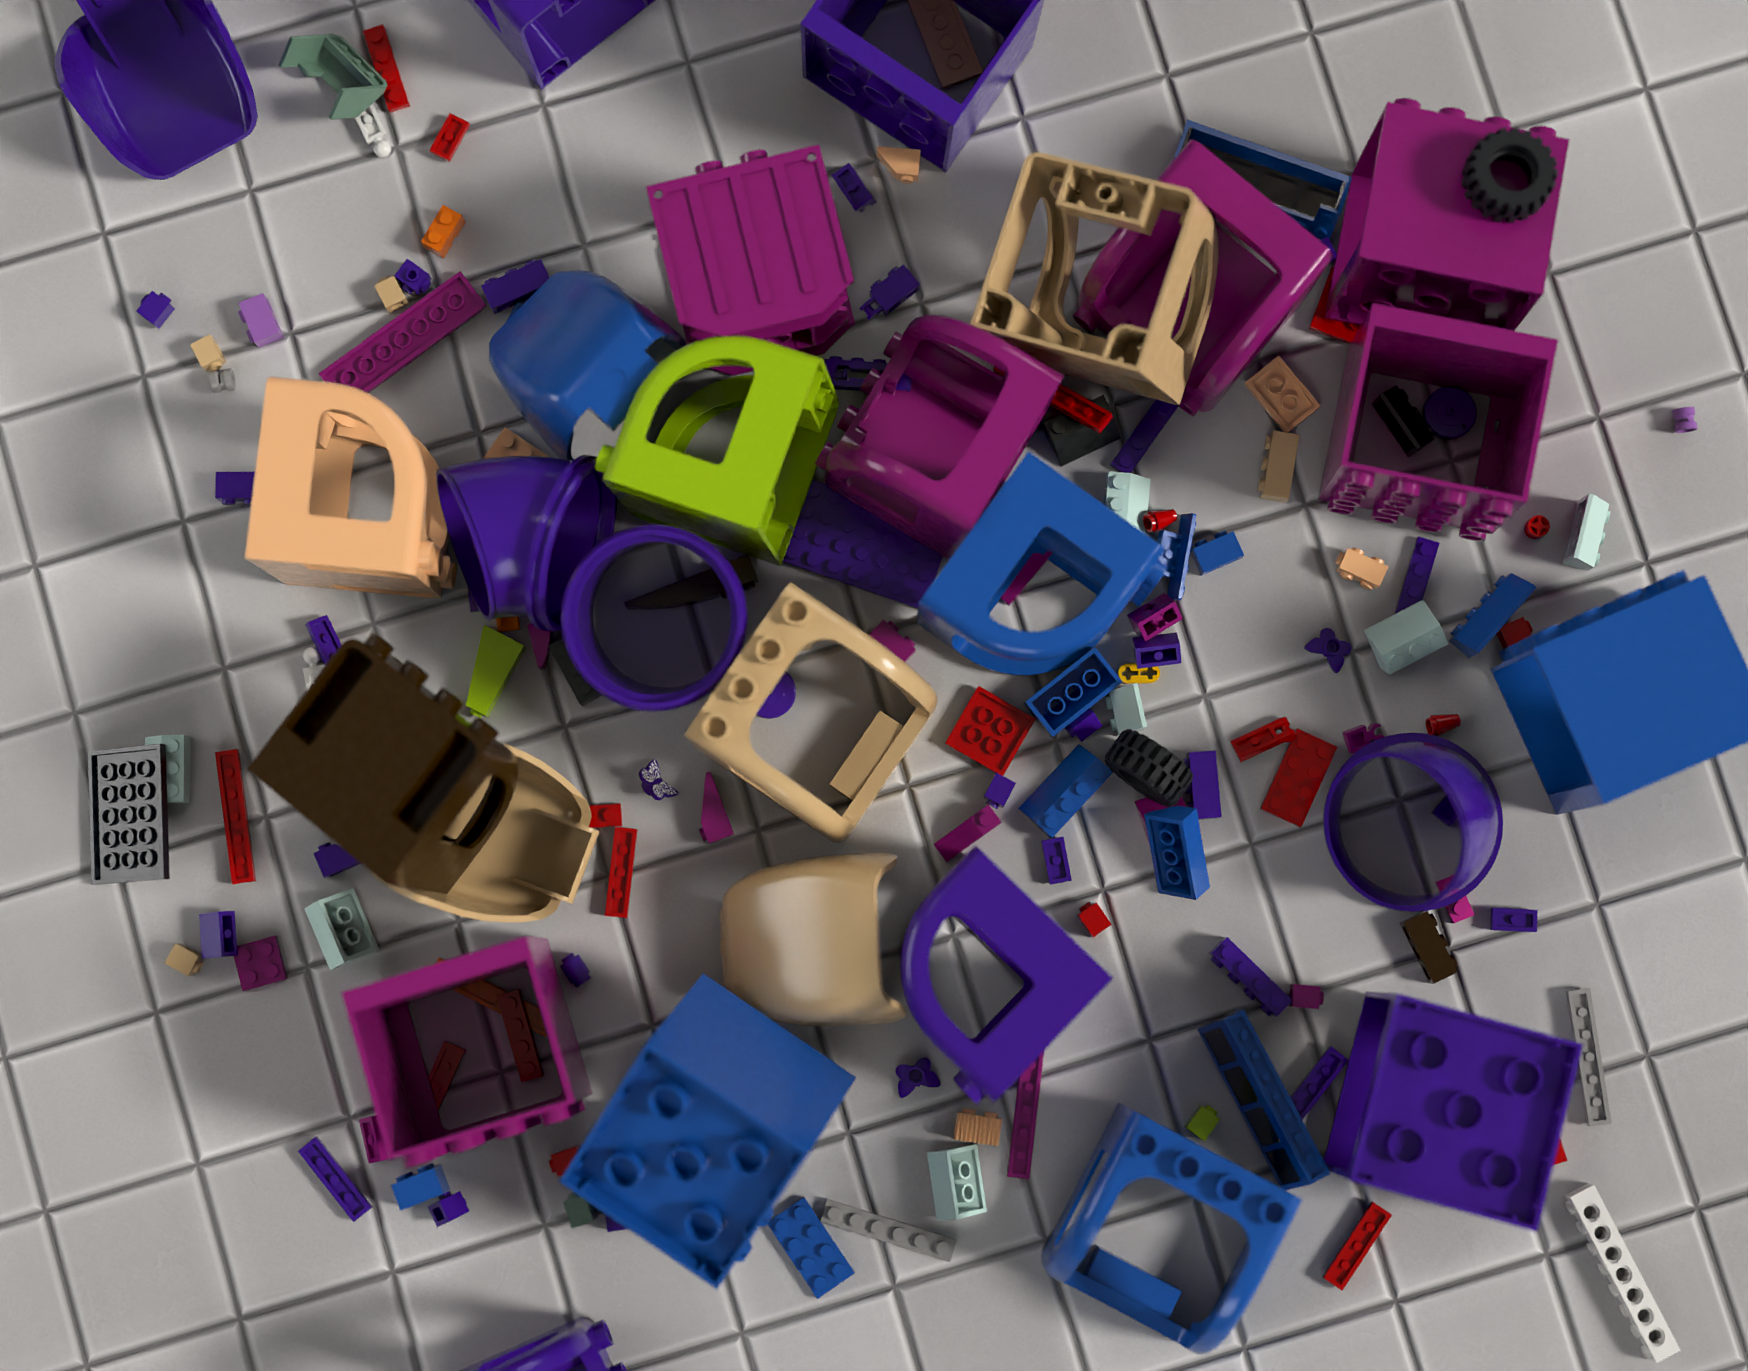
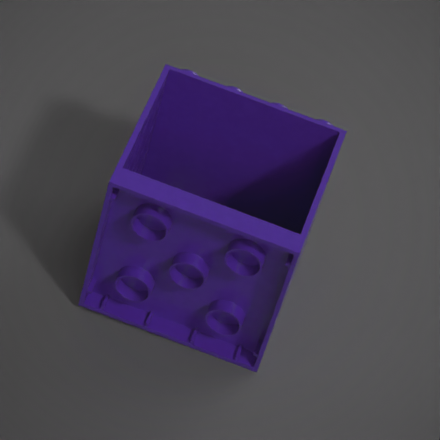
[801,0,1044,173]
[1324,992,1583,1232]

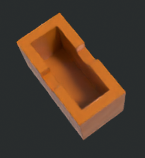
[421,205,466,259]

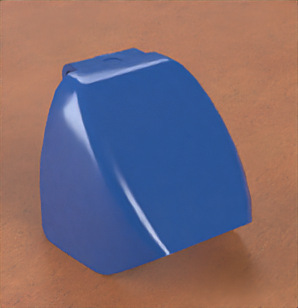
[489,270,687,461]

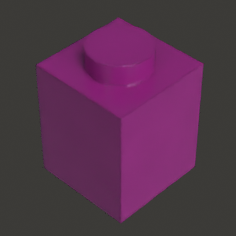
[1289,984,1324,1009]

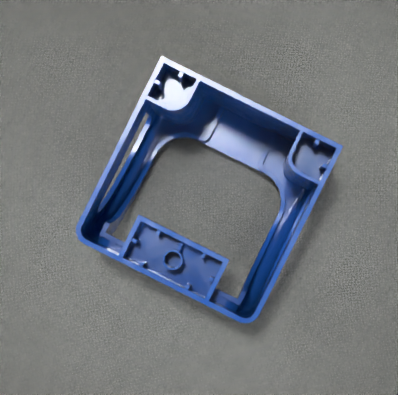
[917,451,1168,676]
[1041,1102,1302,1354]

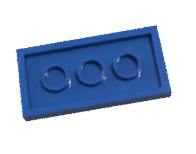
[767,1197,855,1299]

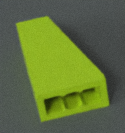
[466,625,526,718]

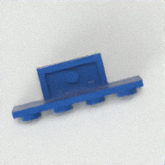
[1157,513,1197,601]

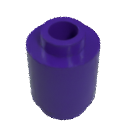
[560,953,591,988]

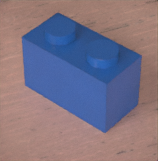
[1191,530,1244,576]

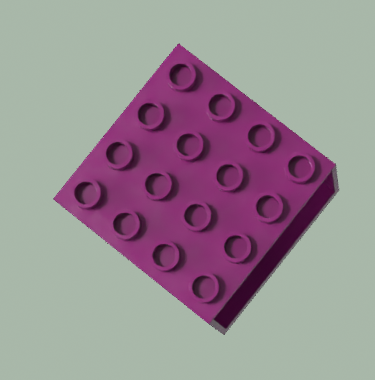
[1325,98,1569,331]
[1318,303,1558,541]
[341,936,593,1168]

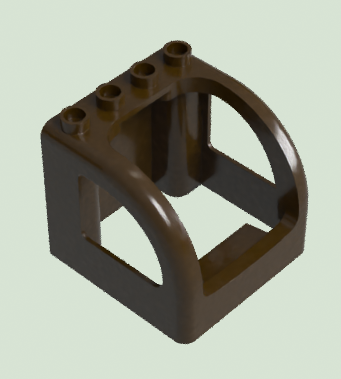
[247,632,519,894]

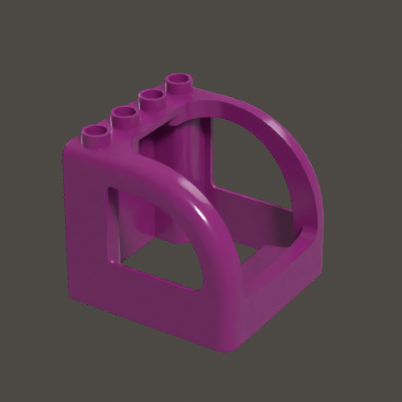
[1072,140,1333,416]
[815,315,1064,560]

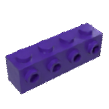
[1209,937,1293,1017]

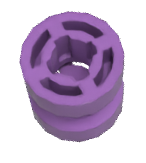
[1672,407,1698,433]

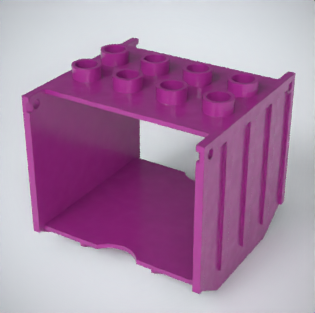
[646,144,855,376]

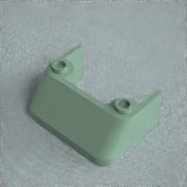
[278,34,388,120]

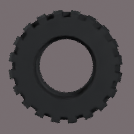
[1461,128,1558,223]
[1105,729,1193,807]

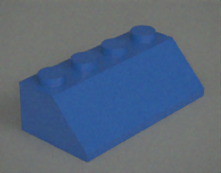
[1449,573,1537,658]
[1023,647,1123,737]
[1018,744,1113,839]
[1144,805,1210,900]

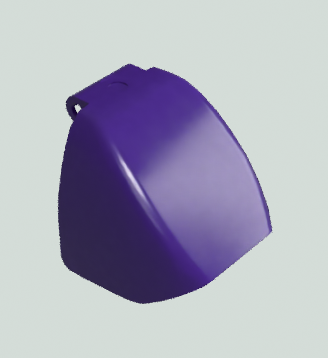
[55,0,258,180]

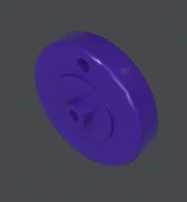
[1422,386,1477,440]
[756,671,796,719]

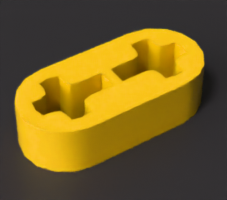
[1117,663,1160,684]

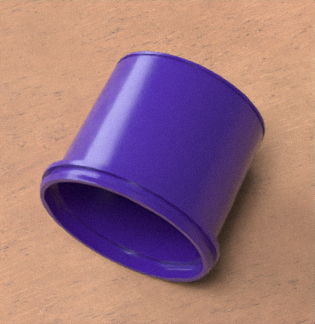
[561,525,748,711]

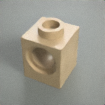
[374,275,409,313]
[190,334,226,372]
[165,943,204,976]

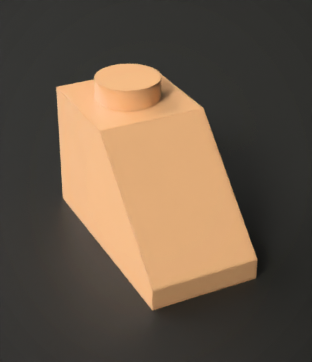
[877,146,921,184]

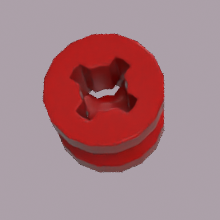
[1524,515,1550,540]

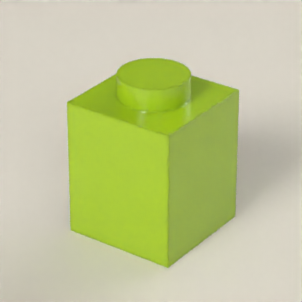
[1184,1104,1221,1141]

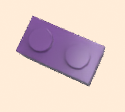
[238,293,284,348]

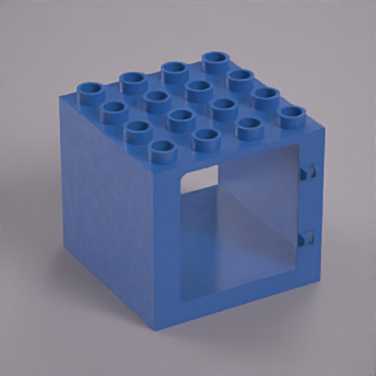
[1490,570,1748,815]
[559,974,856,1289]

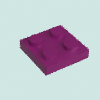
[233,936,288,991]

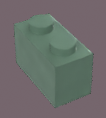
[563,1192,598,1229]

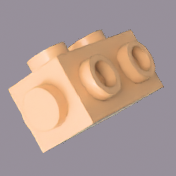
[1335,547,1389,590]

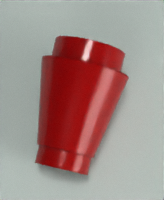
[1143,509,1177,533]
[1425,714,1461,736]

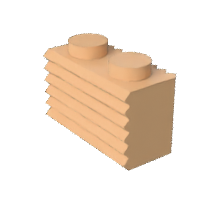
[953,1108,1002,1146]

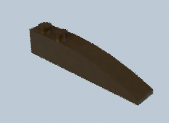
[624,554,759,610]

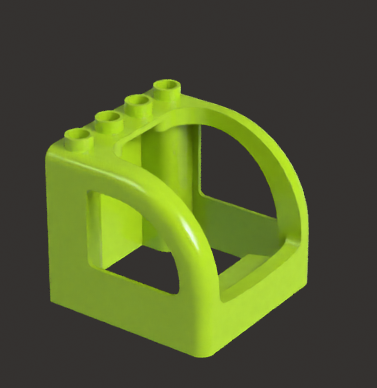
[596,336,839,567]

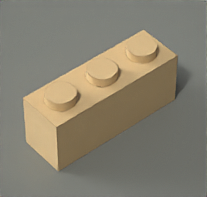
[1257,430,1299,503]

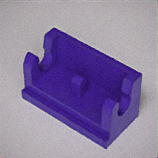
[831,163,877,212]

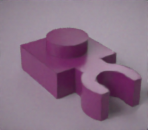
[1342,723,1384,754]

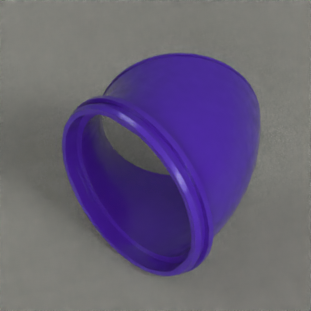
[436,454,617,631]
[1323,733,1503,912]

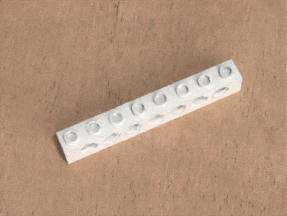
[1564,1183,1681,1363]

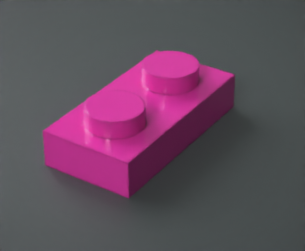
[1435,874,1474,924]

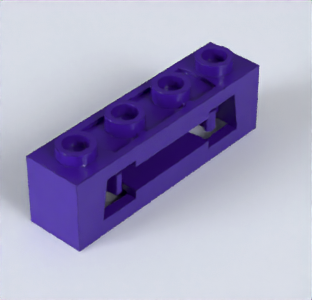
[824,356,911,392]

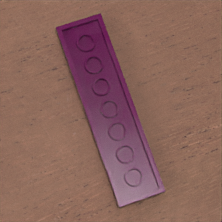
[318,271,487,393]

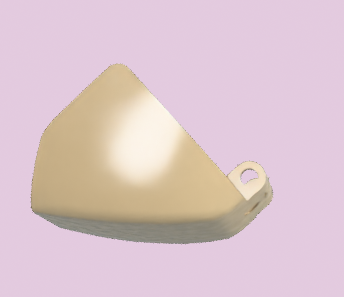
[371,743,600,923]
[719,852,907,1027]

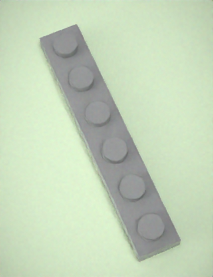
[1566,988,1612,1126]
[821,1199,957,1262]

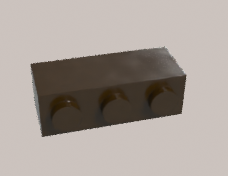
[1400,911,1458,984]

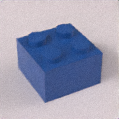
[391,1163,450,1211]

